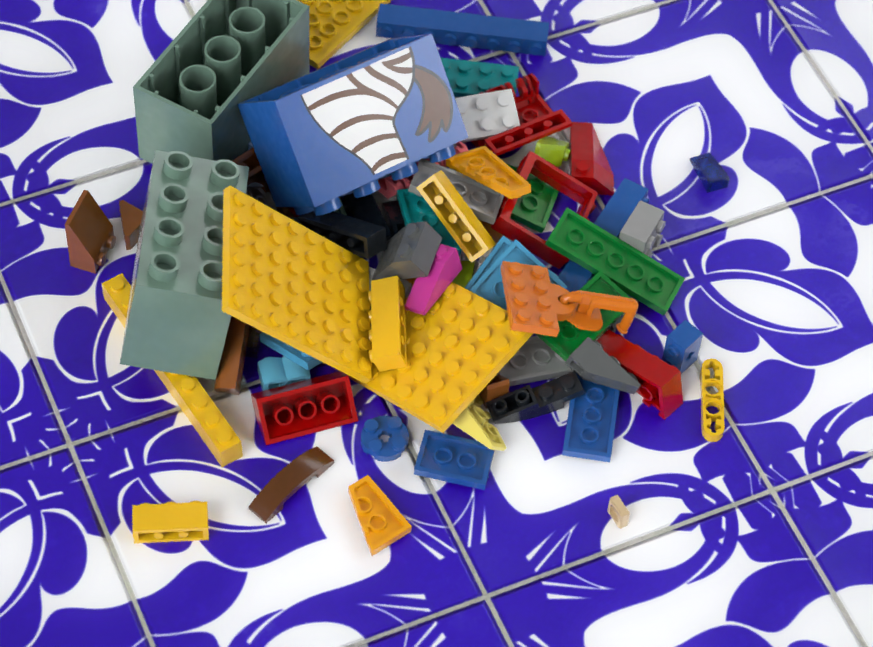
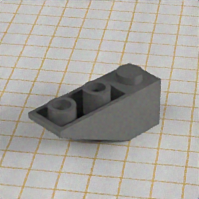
[565,337,641,395]

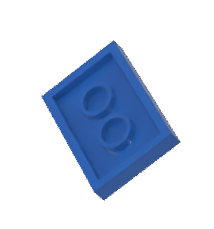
[414,430,495,490]

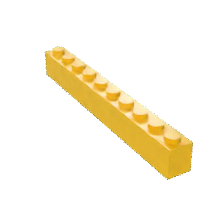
[101,273,243,467]

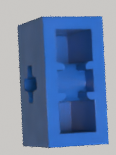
[662,320,703,374]

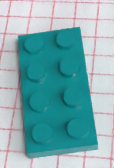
[441,58,519,98]
[397,189,461,256]

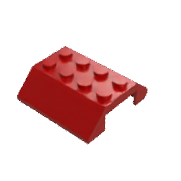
[471,73,573,156]

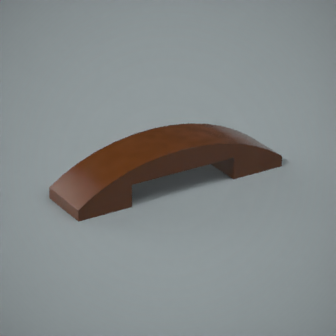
[248,446,334,523]

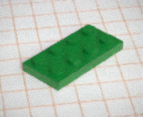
[536,271,630,362]

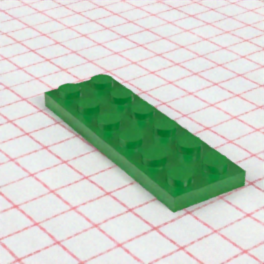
[545,208,685,316]

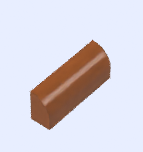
[214,316,250,395]

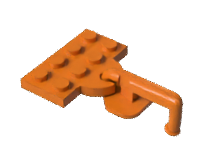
[500,261,639,337]

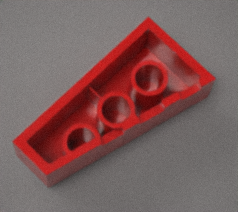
[596,330,683,420]

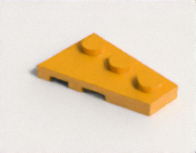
[348,475,412,556]

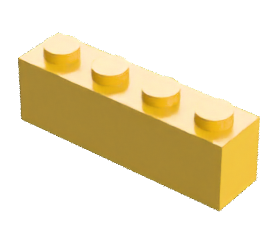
[416,170,496,263]
[368,275,407,372]

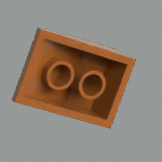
[65,190,116,274]

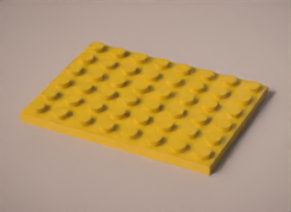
[222,186,372,384]

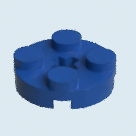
[361,416,409,462]

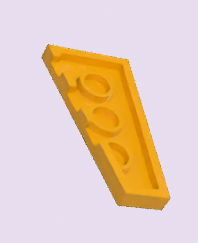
[446,146,531,199]

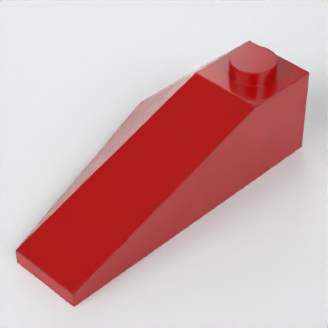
[569,122,614,196]

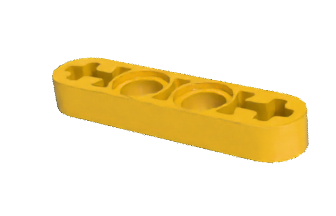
[700,359,725,442]

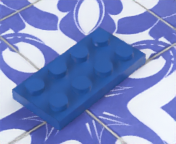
[562,373,620,463]

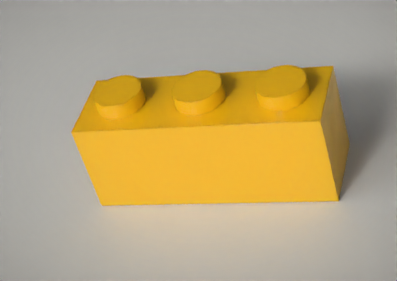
[132,501,209,544]

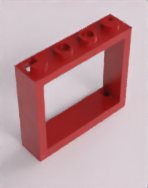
[490,151,598,269]

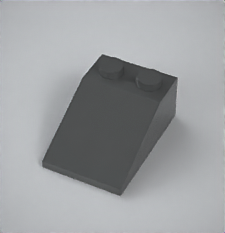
[372,221,442,280]

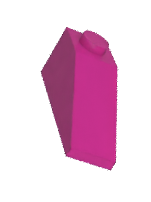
[405,244,463,316]

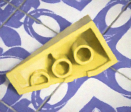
[452,394,507,451]

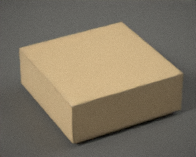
[607,495,630,529]

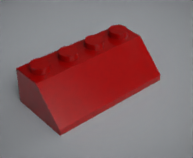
[251,371,358,445]

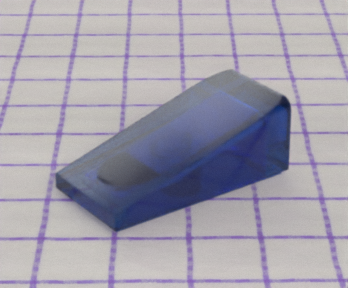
[689,152,730,193]

